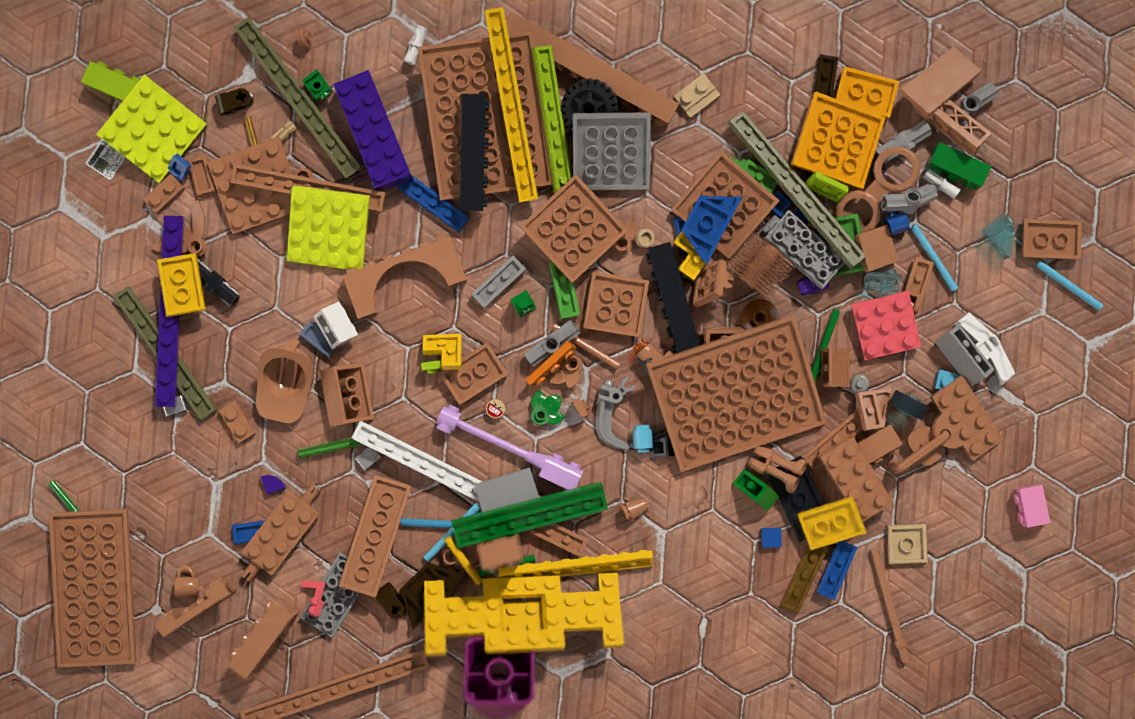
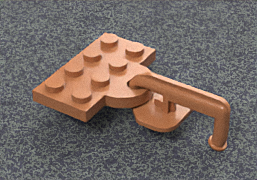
[888,376,1003,472]

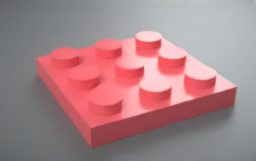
[851,291,921,360]

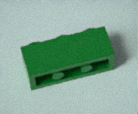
[926,142,992,190]

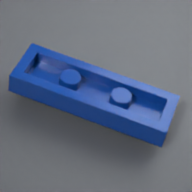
[816,541,858,600]

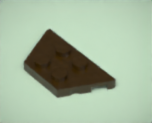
[400,562,468,630]

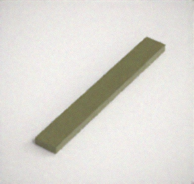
[113,286,218,421]

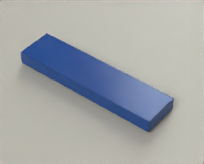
[397,176,470,233]

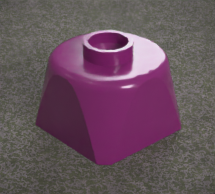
[464,637,534,719]

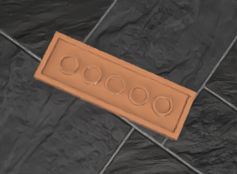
[339,475,412,598]

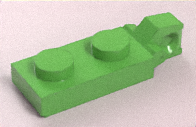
[731,157,778,194]

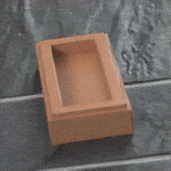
[188,155,217,197]

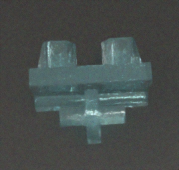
[864,269,902,297]

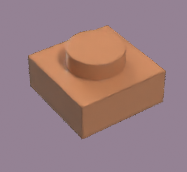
[572,398,589,418]

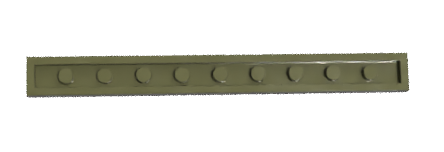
[233,16,362,180]
[728,112,866,269]

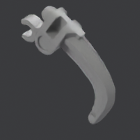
[596,376,635,450]

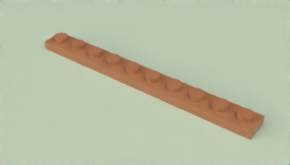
[240,649,430,719]

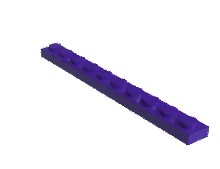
[155,215,184,407]

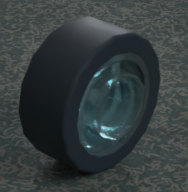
[889,390,928,420]

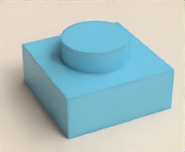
[934,370,958,390]

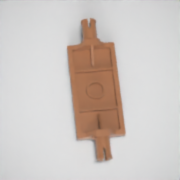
[241,483,322,582]

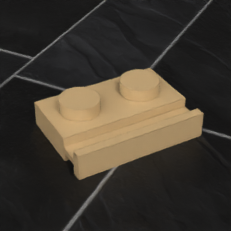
[673,73,721,119]

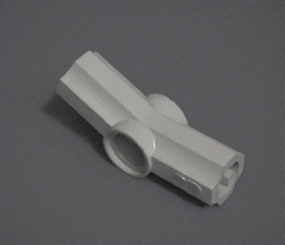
[953,82,999,126]
[881,184,938,214]

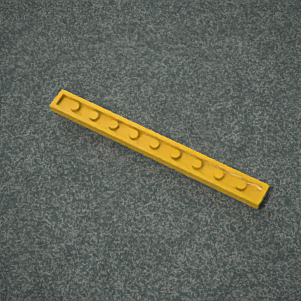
[484,7,538,202]

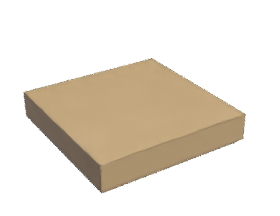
[886,524,928,564]

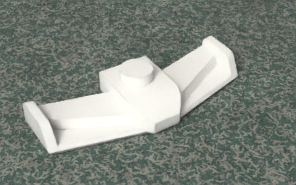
[954,313,1015,386]

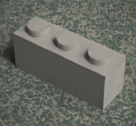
[935,324,995,387]

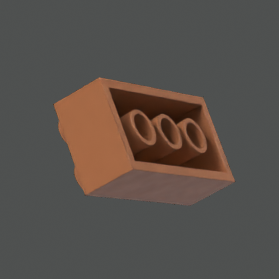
[816,435,894,522]
[477,533,524,572]
[227,598,299,679]

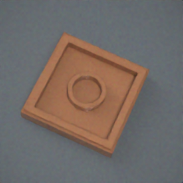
[854,224,898,272]

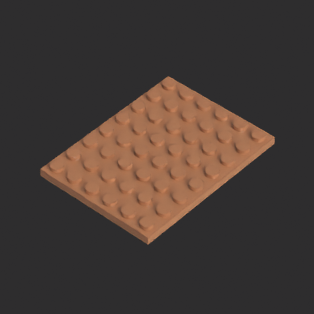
[418,31,553,200]
[646,315,827,472]

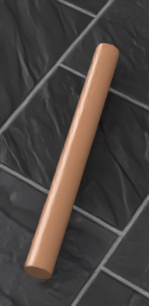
[552,323,620,370]

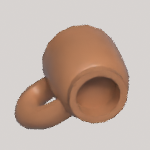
[174,565,200,598]

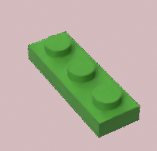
[549,262,580,319]

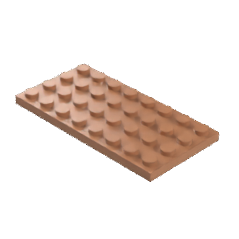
[49,509,137,668]

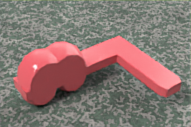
[301,581,325,617]

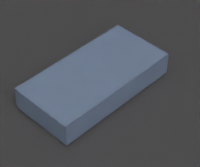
[299,320,339,359]

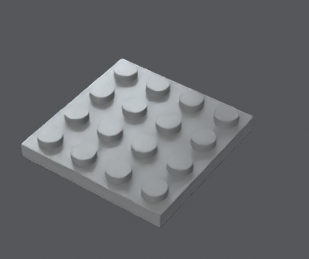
[573,113,651,190]

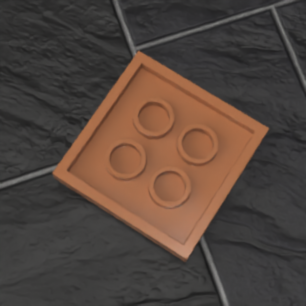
[583,271,649,338]

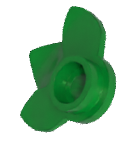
[531,390,565,426]

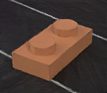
[143,173,185,214]
[219,401,256,443]

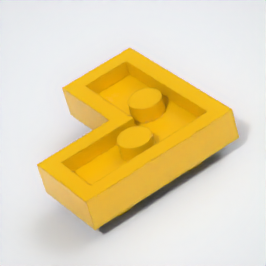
[673,231,716,281]
[423,334,462,370]

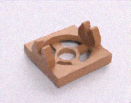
[693,259,733,307]

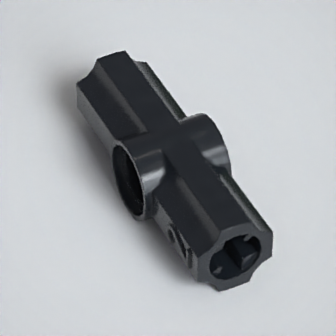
[197,258,241,308]

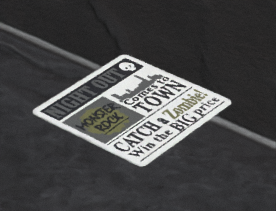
[86,139,126,180]

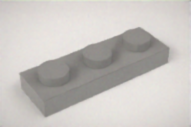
[471,255,526,309]

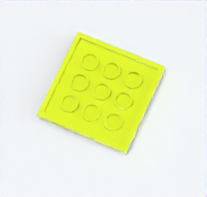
[96,74,207,183]
[287,185,370,270]

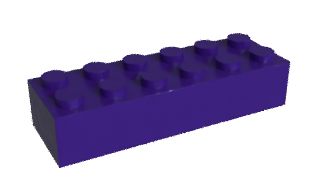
[333,70,413,192]

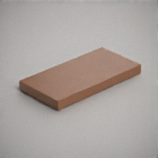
[900,46,981,117]

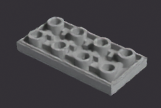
[764,210,845,289]
[300,552,360,638]

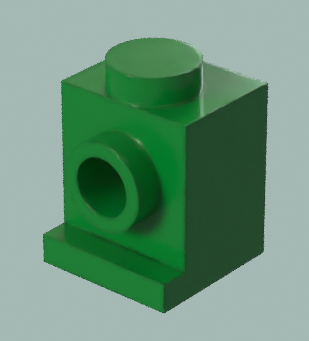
[302,69,333,102]
[510,290,536,318]

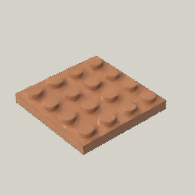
[207,137,293,234]
[671,151,780,259]
[520,174,628,283]

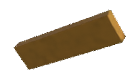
[780,545,830,614]

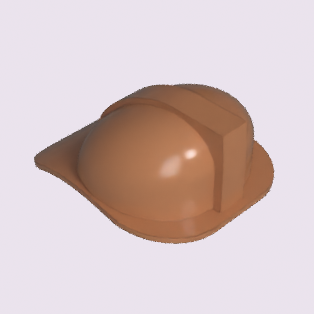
[256,339,314,423]

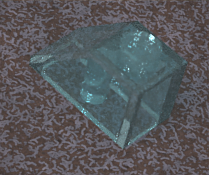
[981,214,1015,260]

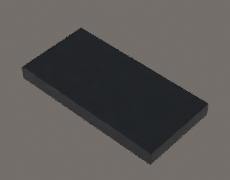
[766,456,824,542]

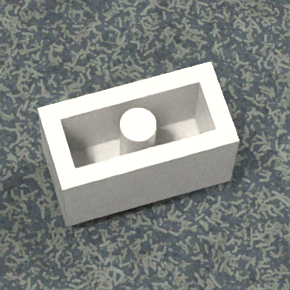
[313,302,358,349]

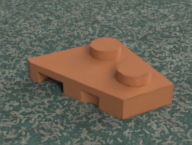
[855,388,892,432]

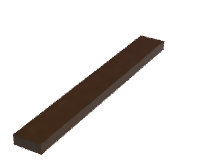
[800,54,839,197]

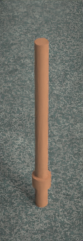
[870,549,909,663]

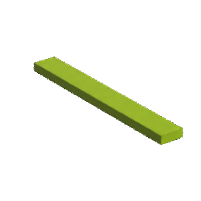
[532,45,572,194]

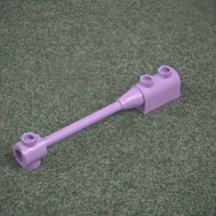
[436,404,583,490]

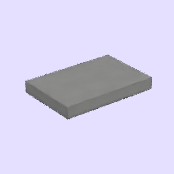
[474,467,539,512]

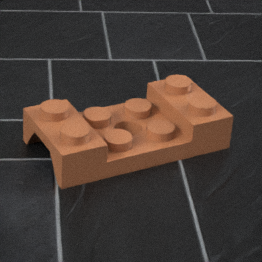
[155,577,236,637]

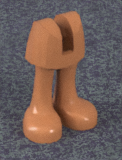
[748,446,808,494]

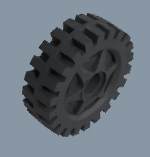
[561,78,619,131]

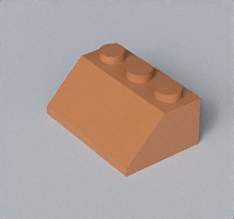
[320,363,374,427]

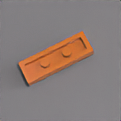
[525,341,576,386]

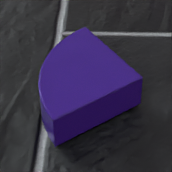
[261,475,286,494]

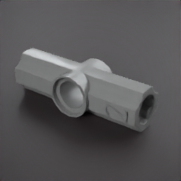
[875,120,932,164]
[524,320,580,367]

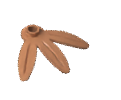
[152,200,207,257]

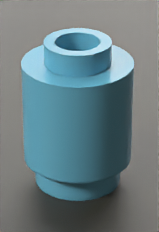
[633,425,653,453]

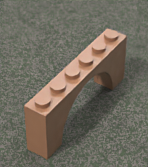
[342,235,467,320]

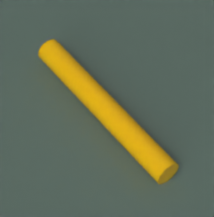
[444,536,483,585]

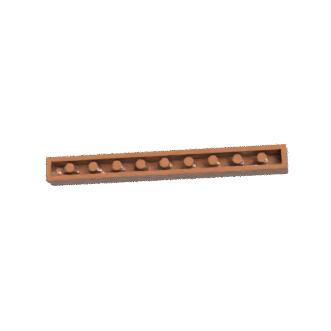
[506,12,679,127]

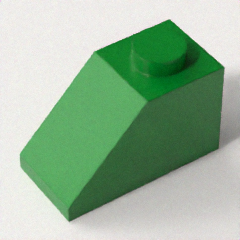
[732,469,779,511]

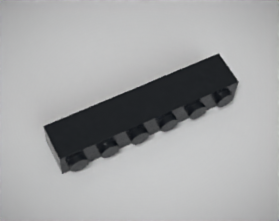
[460,94,490,211]
[645,242,700,354]

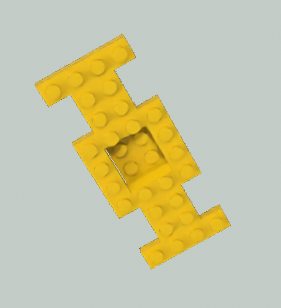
[424,573,624,656]

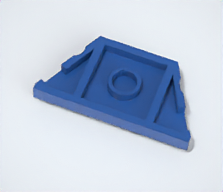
[681,196,742,264]

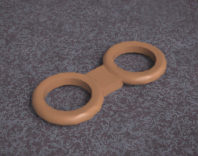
[835,146,920,233]

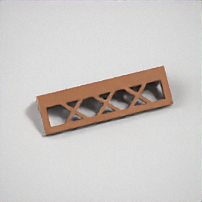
[914,100,992,157]

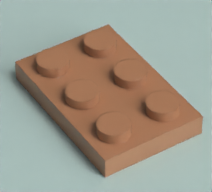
[1021,219,1082,260]
[439,342,508,405]

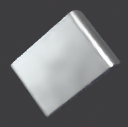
[163,395,187,417]
[355,447,381,471]

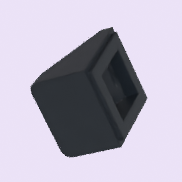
[650,437,674,458]

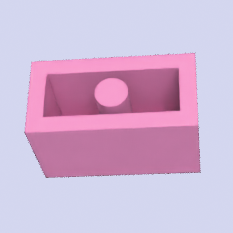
[1013,484,1050,527]

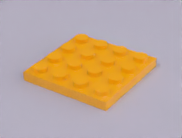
[791,92,886,190]

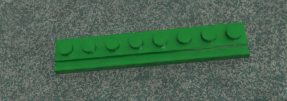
[451,481,608,548]

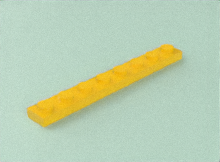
[498,550,653,578]

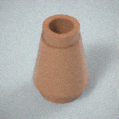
[620,498,650,521]

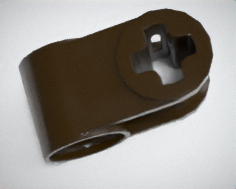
[215,88,254,116]
[376,582,407,619]

